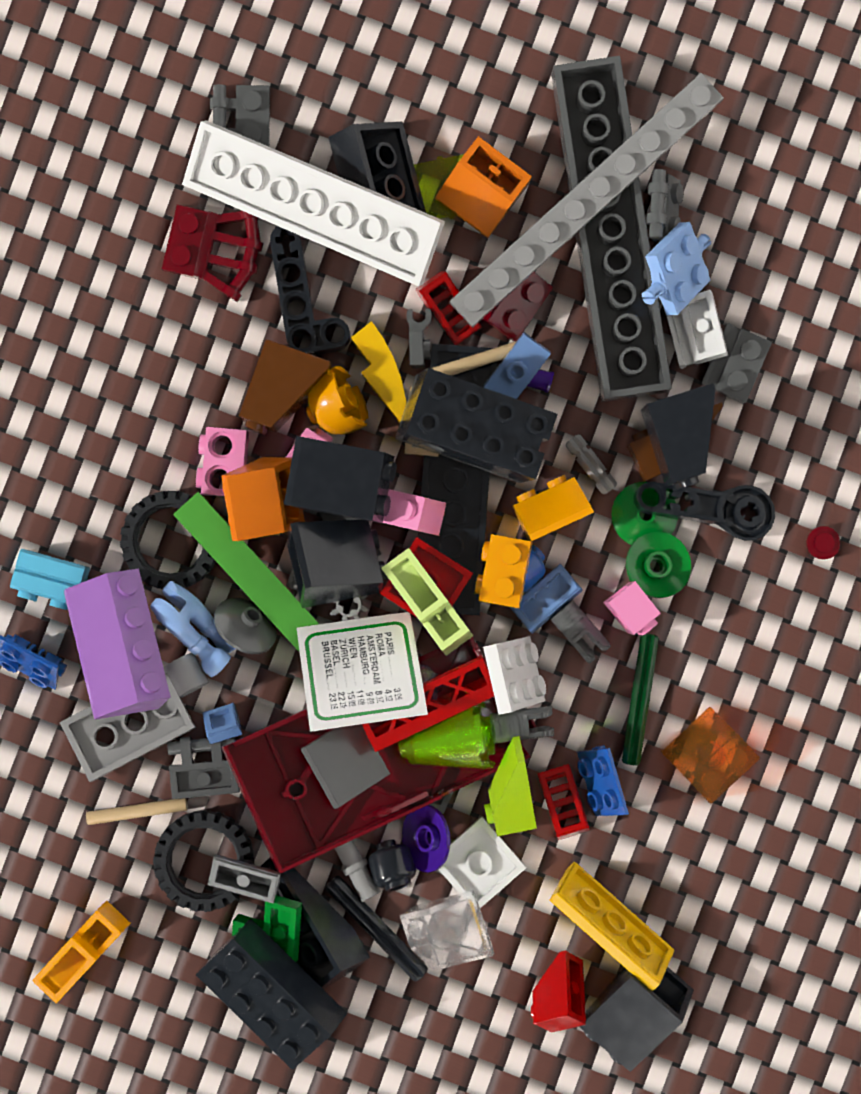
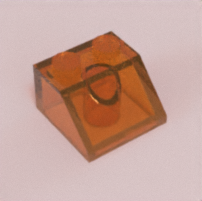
[661,707,760,804]

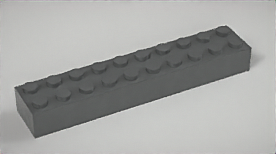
[551,56,672,402]

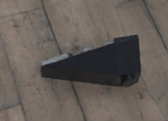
[260,857,370,989]

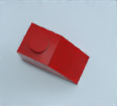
[531,950,586,1033]

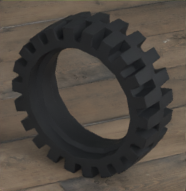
[120,491,216,589]
[153,810,255,912]

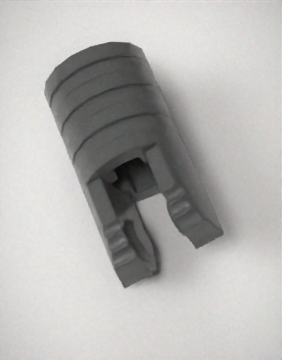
[550,600,611,664]
[490,706,554,743]

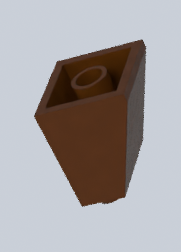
[239,339,333,436]

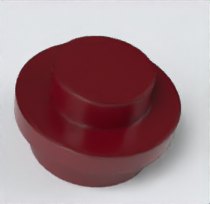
[806,526,840,560]

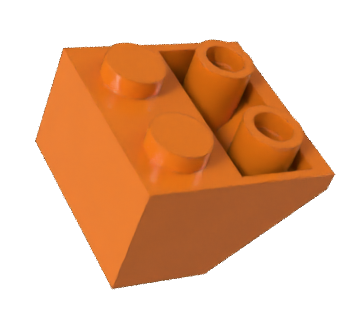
[435,136,532,238]
[221,457,305,541]

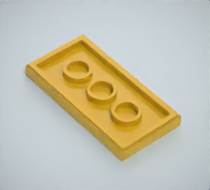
[549,862,675,991]

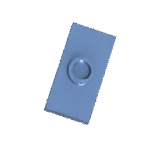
[484,332,551,399]
[510,564,583,634]

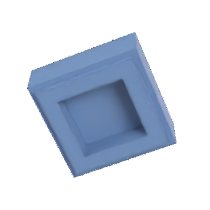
[202,703,242,744]

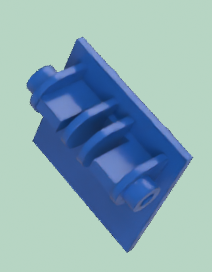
[0,634,67,690]
[577,745,629,816]

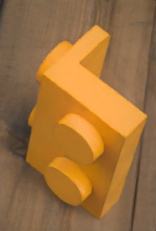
[475,534,533,609]

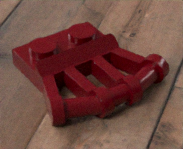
[161,205,264,302]

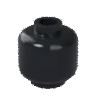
[368,839,416,892]

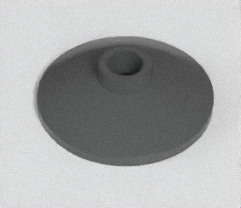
[214,598,277,654]

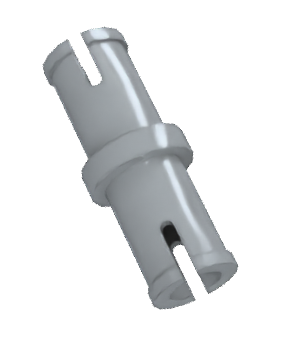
[335,840,381,902]

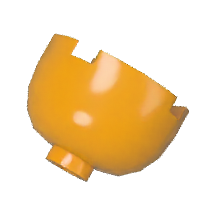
[306,366,369,435]

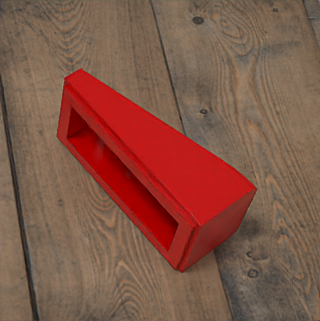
[415,271,482,345]
[537,764,590,840]

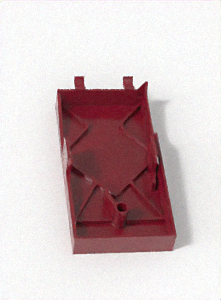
[221,637,536,874]

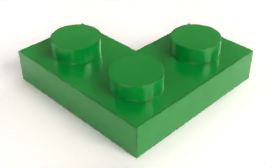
[232,895,302,962]

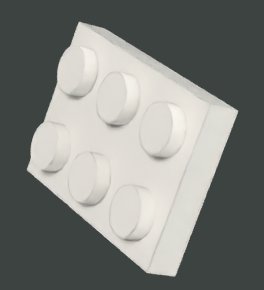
[483,636,546,715]

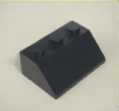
[328,121,426,213]

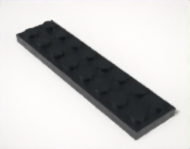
[418,344,498,616]

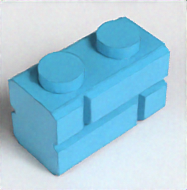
[10,549,90,610]

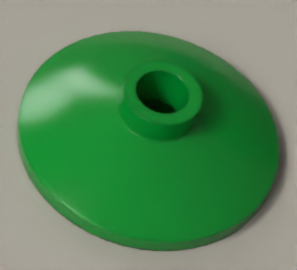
[611,481,678,545]
[626,532,691,598]

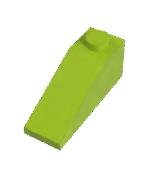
[484,736,537,837]

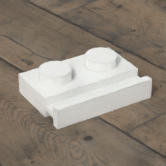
[667,290,728,369]

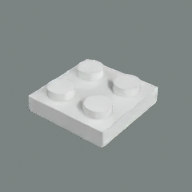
[439,816,526,912]

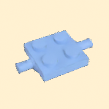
[642,222,711,315]

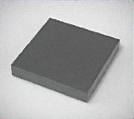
[301,724,390,809]

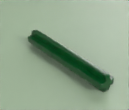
[622,634,659,766]

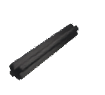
[325,876,428,982]

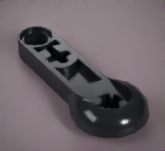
[634,482,775,541]

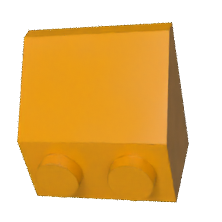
[512,475,594,542]

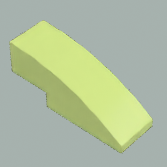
[381,548,473,656]

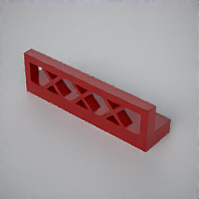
[362,655,494,752]

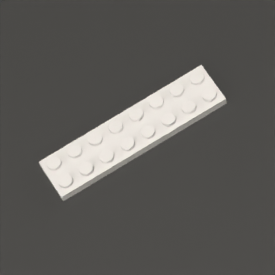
[182,120,445,286]

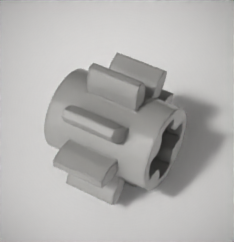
[330,595,370,621]

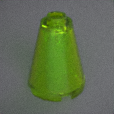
[399,702,495,769]

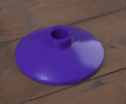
[402,805,450,872]

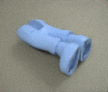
[150,581,235,677]

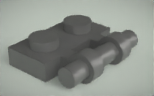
[210,84,270,147]
[646,169,684,243]
[167,736,240,800]

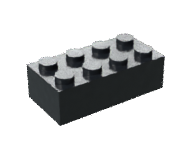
[196,918,348,1070]

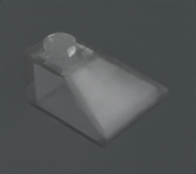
[400,890,495,971]

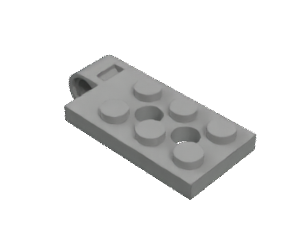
[59,653,209,782]

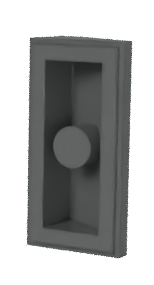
[208,854,281,903]

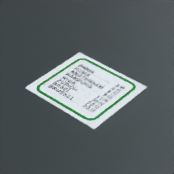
[297,612,428,732]

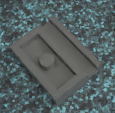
[700,323,772,404]

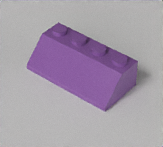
[64,569,171,720]

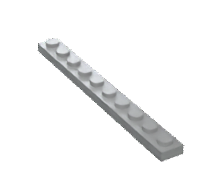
[450,73,724,328]

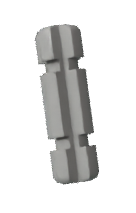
[566,434,617,494]

